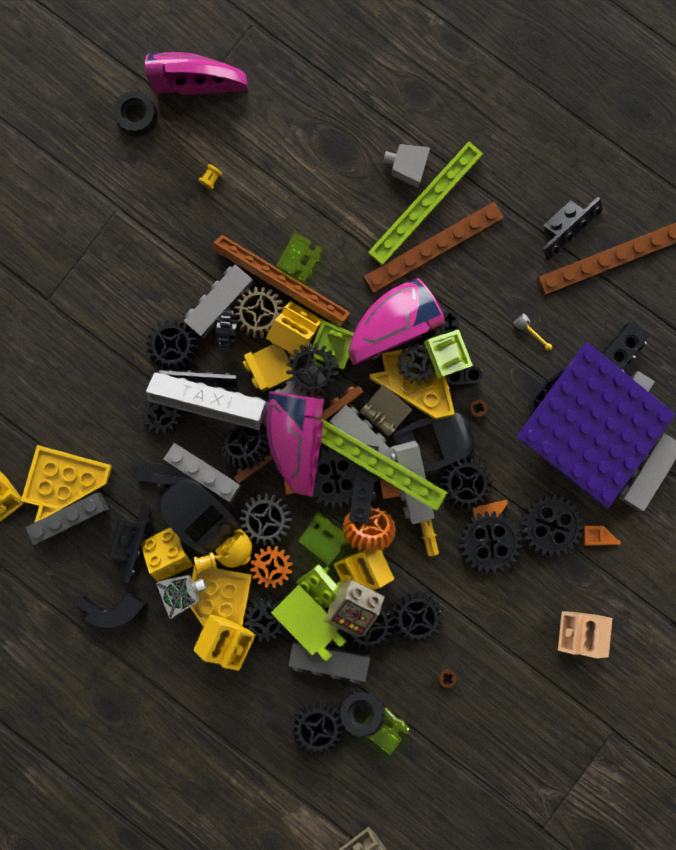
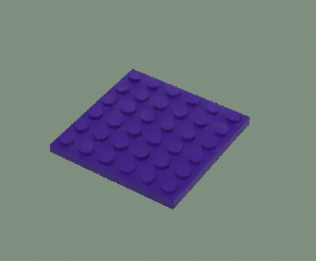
[516,342,676,508]

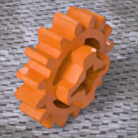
[250,546,293,588]

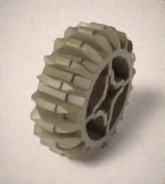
[233,287,284,338]

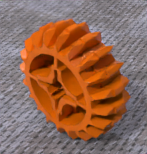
[343,505,396,553]

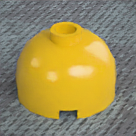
[214,528,252,568]

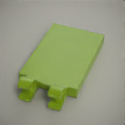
[271,585,346,661]

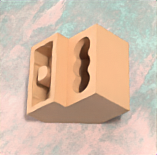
[558,611,612,658]

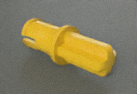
[420,519,439,556]

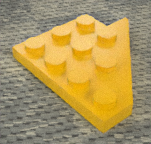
[370,345,455,420]
[21,445,112,522]
[190,565,252,627]

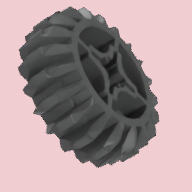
[240,493,292,546]

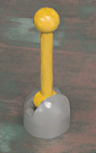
[513,313,552,351]

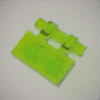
[277,233,323,282]
[299,515,347,565]
[362,707,410,755]

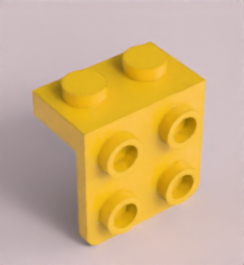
[243,344,293,392]

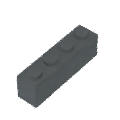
[25,493,109,545]
[288,640,370,683]

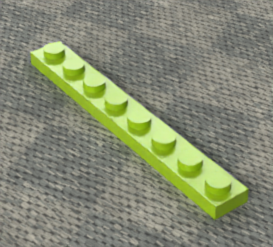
[368,142,483,266]
[315,417,447,511]

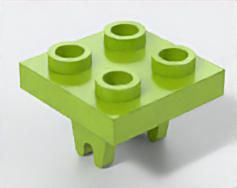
[312,320,354,370]
[424,330,473,378]
[296,565,341,609]

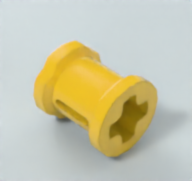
[198,164,222,190]
[193,552,217,574]

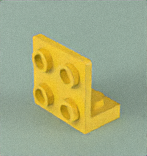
[140,527,193,582]

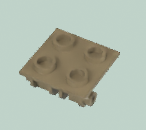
[360,384,413,437]

